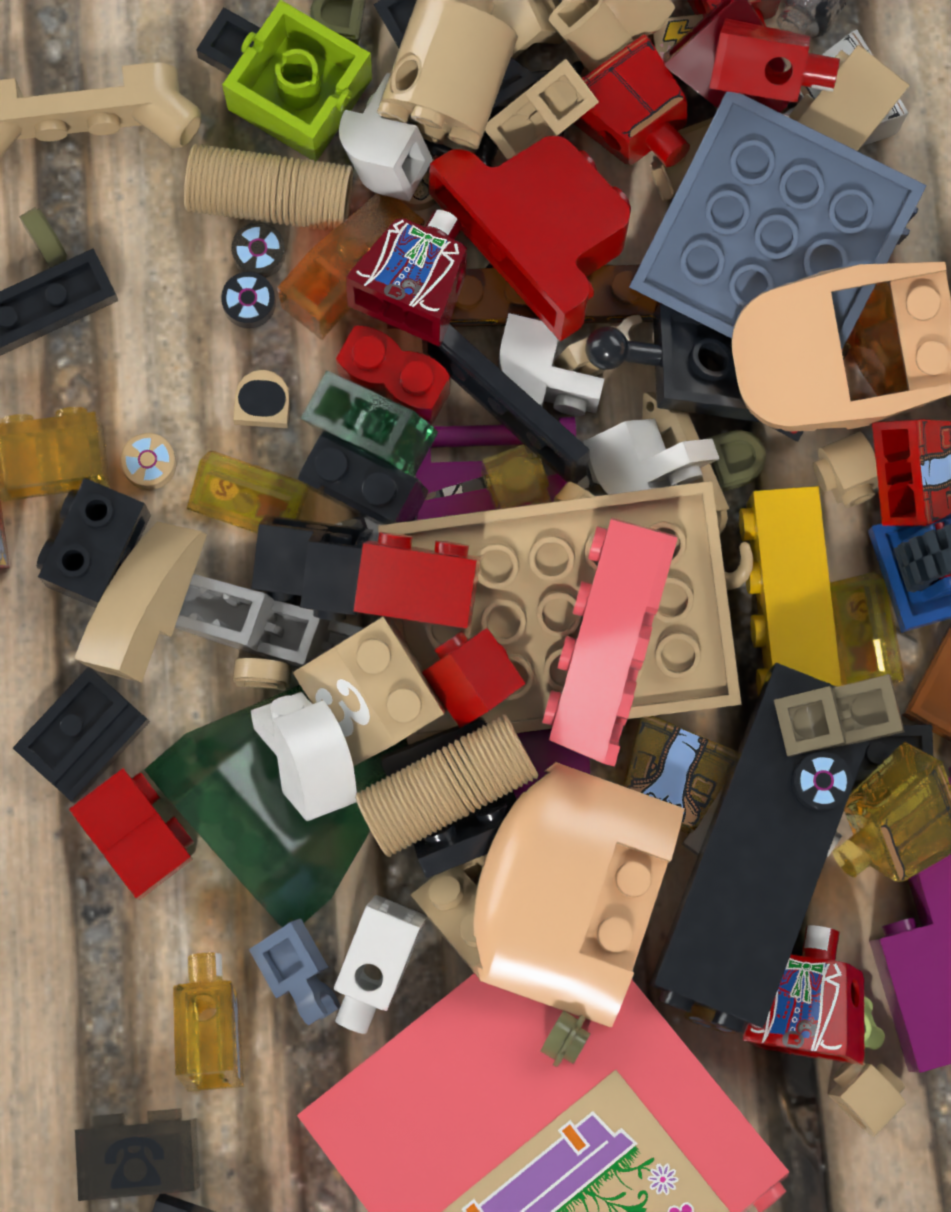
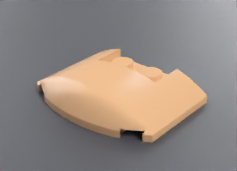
[473,762,685,1028]

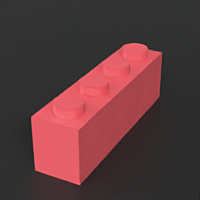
[542,517,678,767]

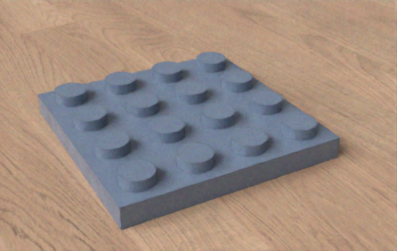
[629,91,927,350]

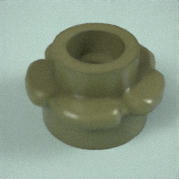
[540,1011,591,1067]

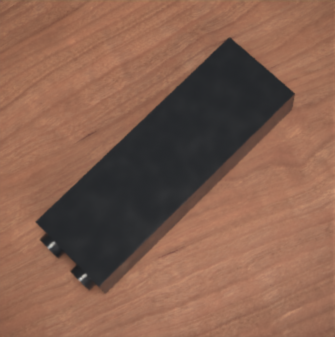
[649,663,870,1035]

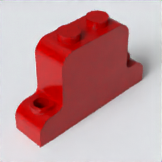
[429,136,631,342]

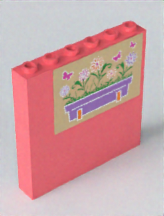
[297,973,789,1212]

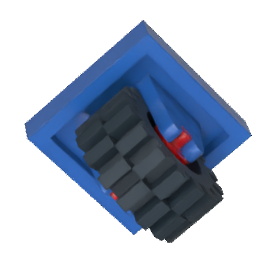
[868,514,951,633]

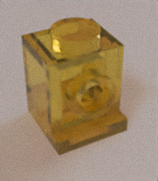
[482,444,552,510]

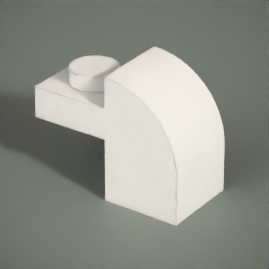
[339,73,433,201]
[498,313,604,416]
[583,419,719,495]
[251,692,357,821]

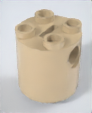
[377,0,518,149]

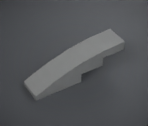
[175,574,363,669]

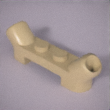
[0,62,201,158]

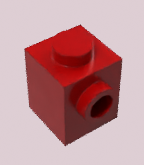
[422,628,526,728]

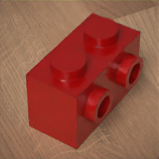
[354,532,481,629]

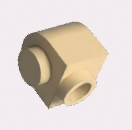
[813,432,878,508]
[827,1063,906,1137]

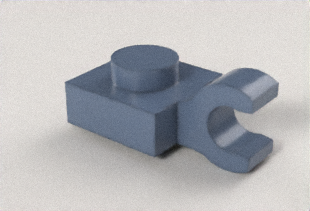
[249,918,341,1025]

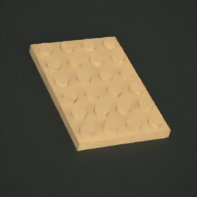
[378,481,741,745]

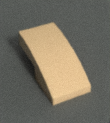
[485,59,599,160]

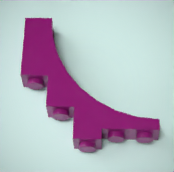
[869,767,951,1073]

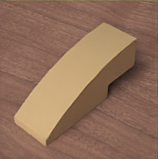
[74,521,207,683]

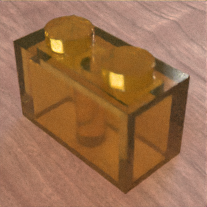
[0,407,110,502]

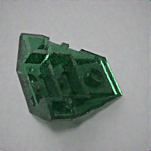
[144,685,408,927]

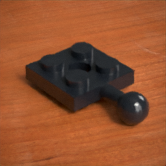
[585,304,759,422]

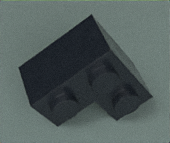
[251,515,373,621]

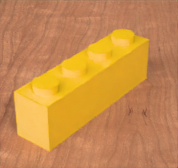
[739,486,841,696]

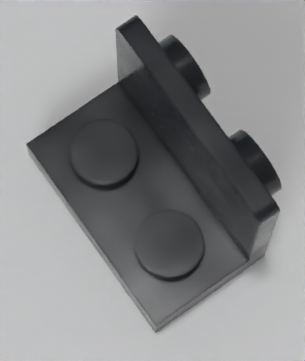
[380,717,517,878]

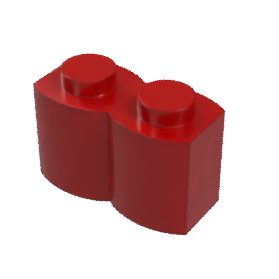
[336,326,450,426]
[69,768,194,900]

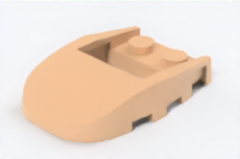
[732,262,951,431]

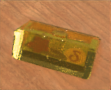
[187,451,309,534]
[830,572,905,686]

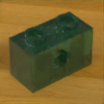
[301,370,438,477]

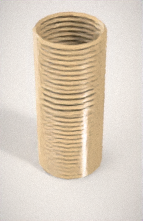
[184,144,353,233]
[355,714,538,857]

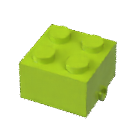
[222,0,372,162]

